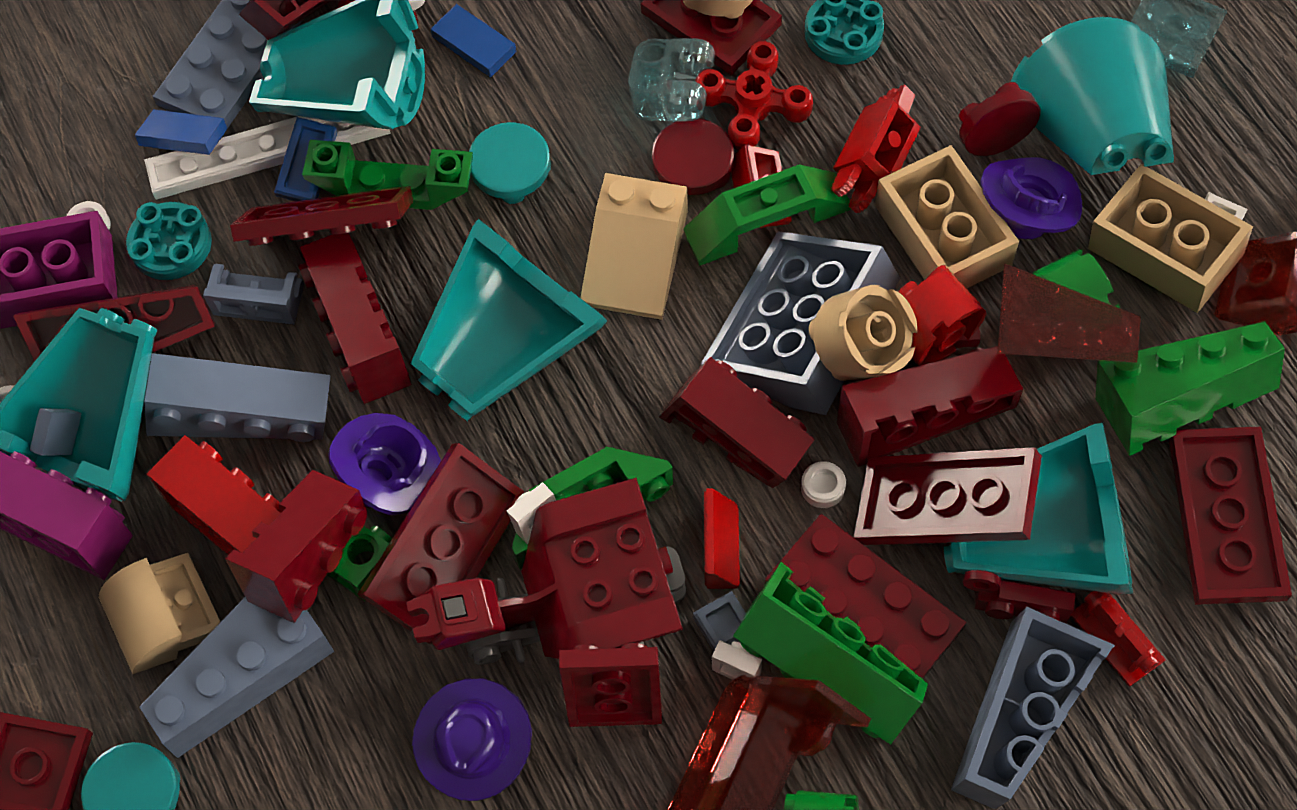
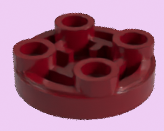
[958,82,1041,156]
[652,118,734,195]

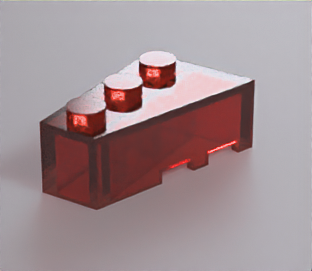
[998,263,1141,364]

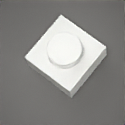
[507,482,556,544]
[712,640,762,689]

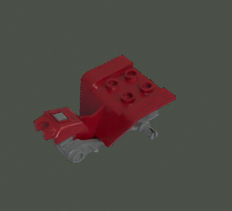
[406,478,686,665]

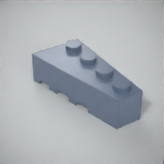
[144,353,330,442]
[140,597,334,758]
[951,607,1114,809]

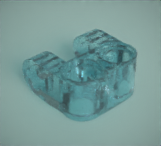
[628,38,715,121]

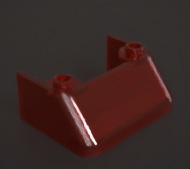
[668,675,871,810]

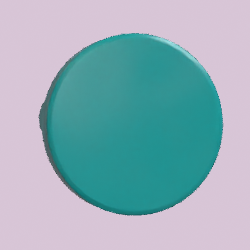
[804,0,884,65]
[469,122,551,204]
[126,202,212,280]
[81,742,180,810]

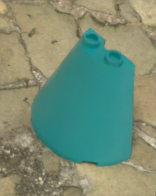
[249,0,425,129]
[1011,17,1174,175]
[410,219,607,421]
[0,308,158,502]
[944,423,1133,595]

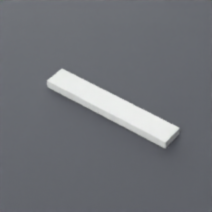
[144,116,391,200]

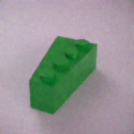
[1095,321,1285,456]
[733,562,928,745]

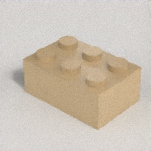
[875,145,1019,288]
[1088,164,1253,313]

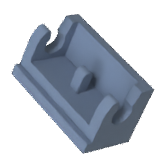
[203,264,304,325]

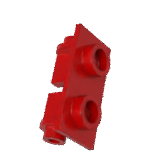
[1071,591,1166,687]

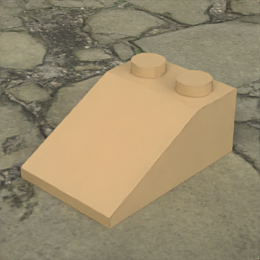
[580,173,688,320]

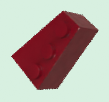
[659,357,815,489]
[225,470,367,623]

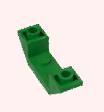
[302,140,473,210]
[683,164,852,266]
[512,447,673,570]

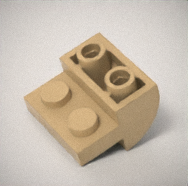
[99,553,220,674]

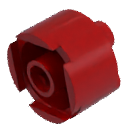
[898,265,987,366]

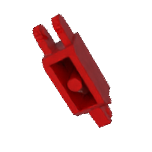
[831,84,921,213]

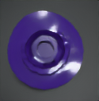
[980,157,1082,239]
[328,413,441,515]
[412,678,532,801]

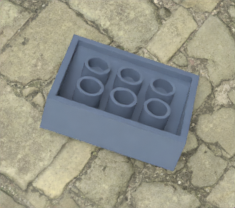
[701,232,900,415]

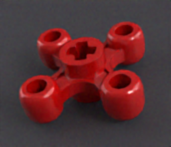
[694,41,813,151]

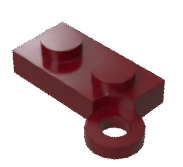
[963,570,1075,624]

